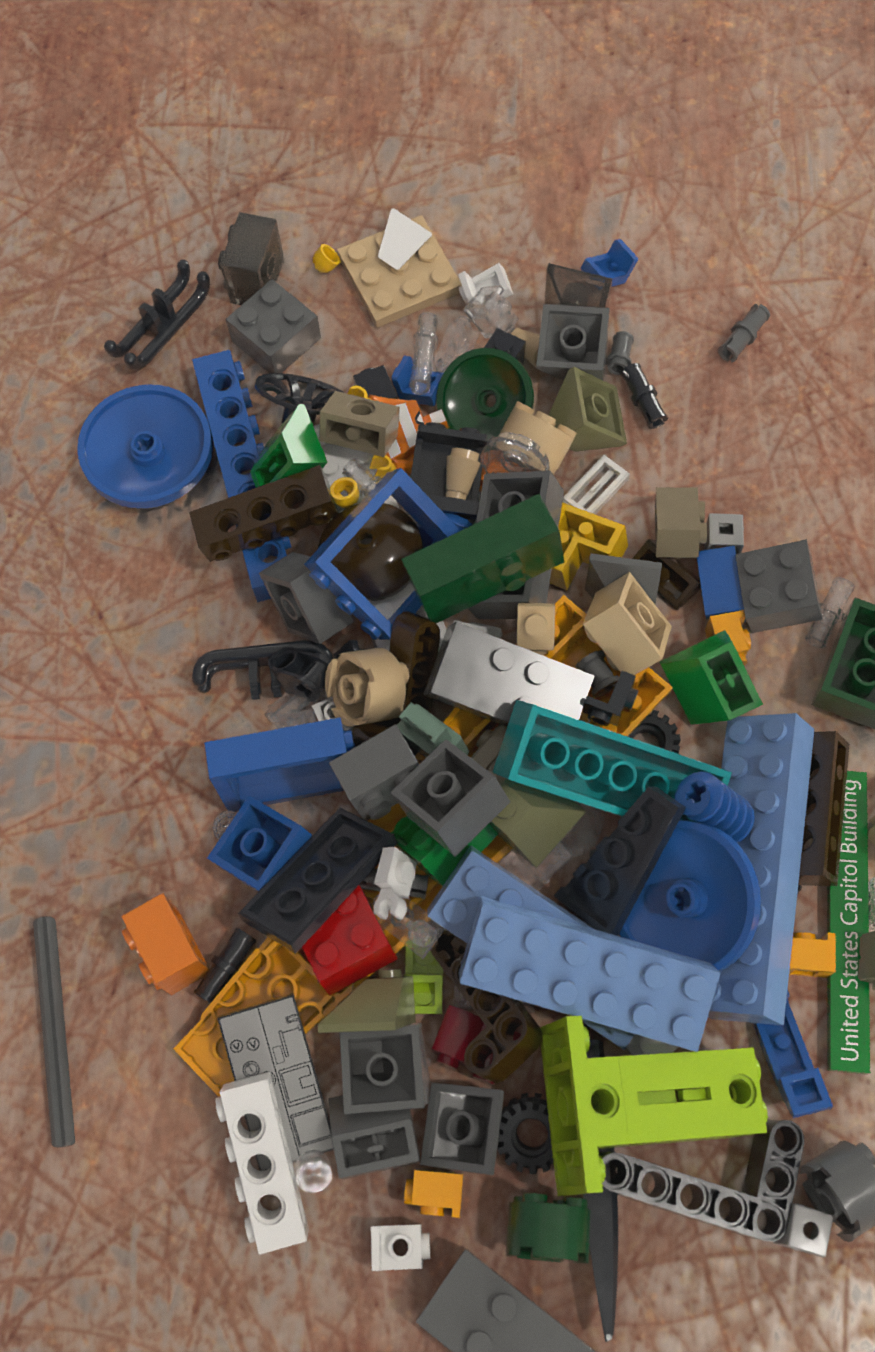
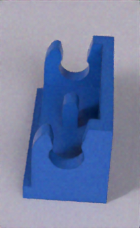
[697,546,746,623]

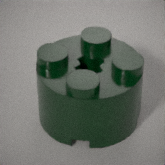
[506,1193,591,1264]

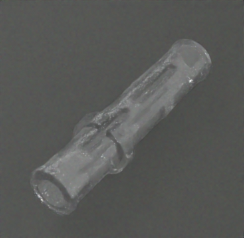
[409,312,438,395]

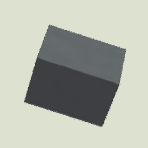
[420,1083,504,1175]

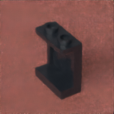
[406,422,487,524]

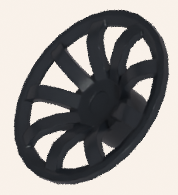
[255,373,345,426]

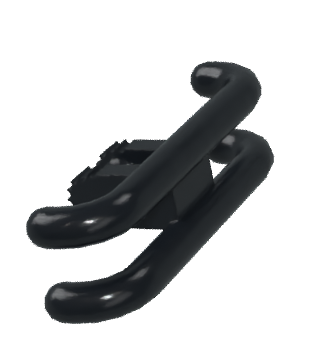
[104,259,210,370]
[192,640,333,700]

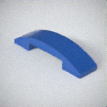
[753,990,833,1118]

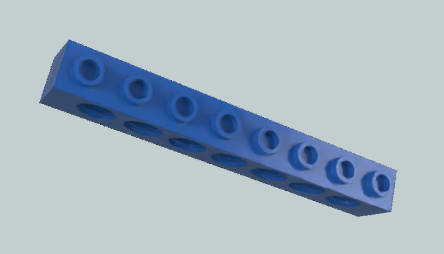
[192,350,292,603]

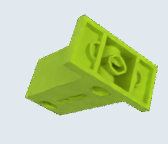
[540,1015,768,1196]

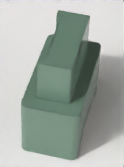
[397,703,469,758]

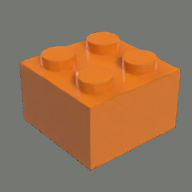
[121,893,210,996]

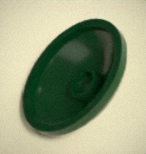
[436,348,534,448]

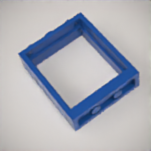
[304,468,460,640]
[204,717,355,812]

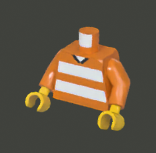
[347,385,449,482]

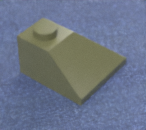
[549,367,627,452]
[489,779,586,869]
[318,969,416,1033]

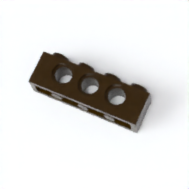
[189,465,338,562]
[799,731,850,886]

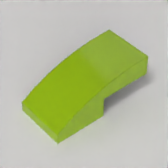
[404,934,444,1014]

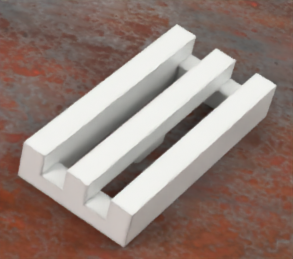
[562,455,630,515]

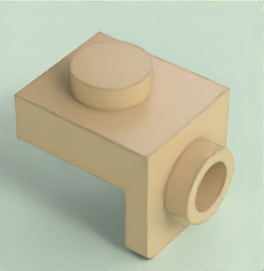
[517,603,555,655]

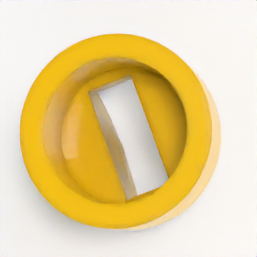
[312,244,340,273]
[330,477,360,508]

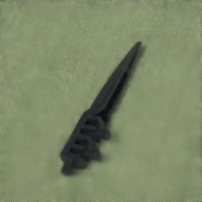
[583,1023,618,1342]

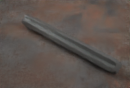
[33,916,75,1148]

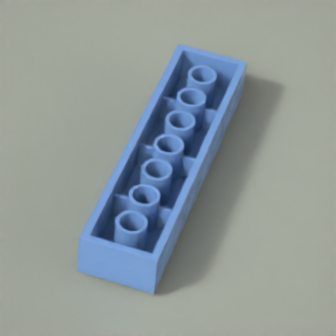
[708,713,815,1025]

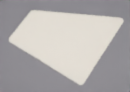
[378,208,432,270]

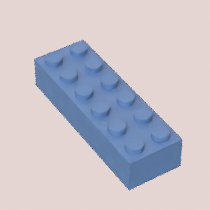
[427,845,635,1050]
[458,896,720,1052]

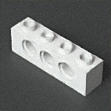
[215,1072,309,1255]

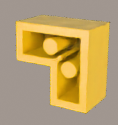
[550,502,629,590]

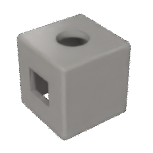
[704,513,744,554]
[773,1203,833,1257]

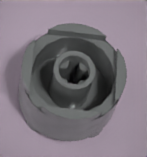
[800,1140,875,1242]

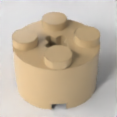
[495,401,577,475]
[325,648,409,727]

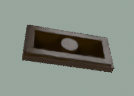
[632,539,701,610]

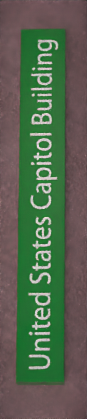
[827,771,870,1075]

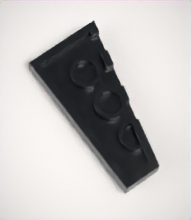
[554,787,686,936]

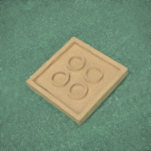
[337,215,462,328]

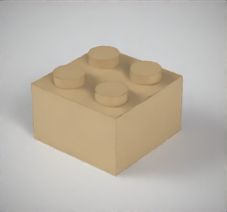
[583,572,672,675]

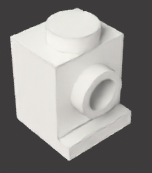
[371,1224,430,1271]

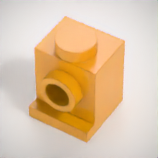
[705,610,751,666]
[789,932,836,978]
[404,1170,463,1218]

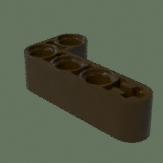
[352,611,440,756]
[429,927,542,1083]

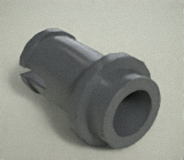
[606,331,634,375]

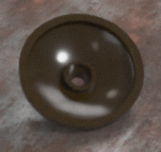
[318,503,423,601]

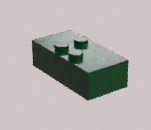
[402,494,564,623]

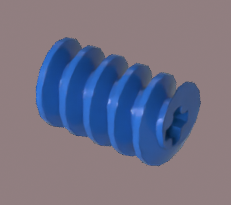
[674,771,755,842]

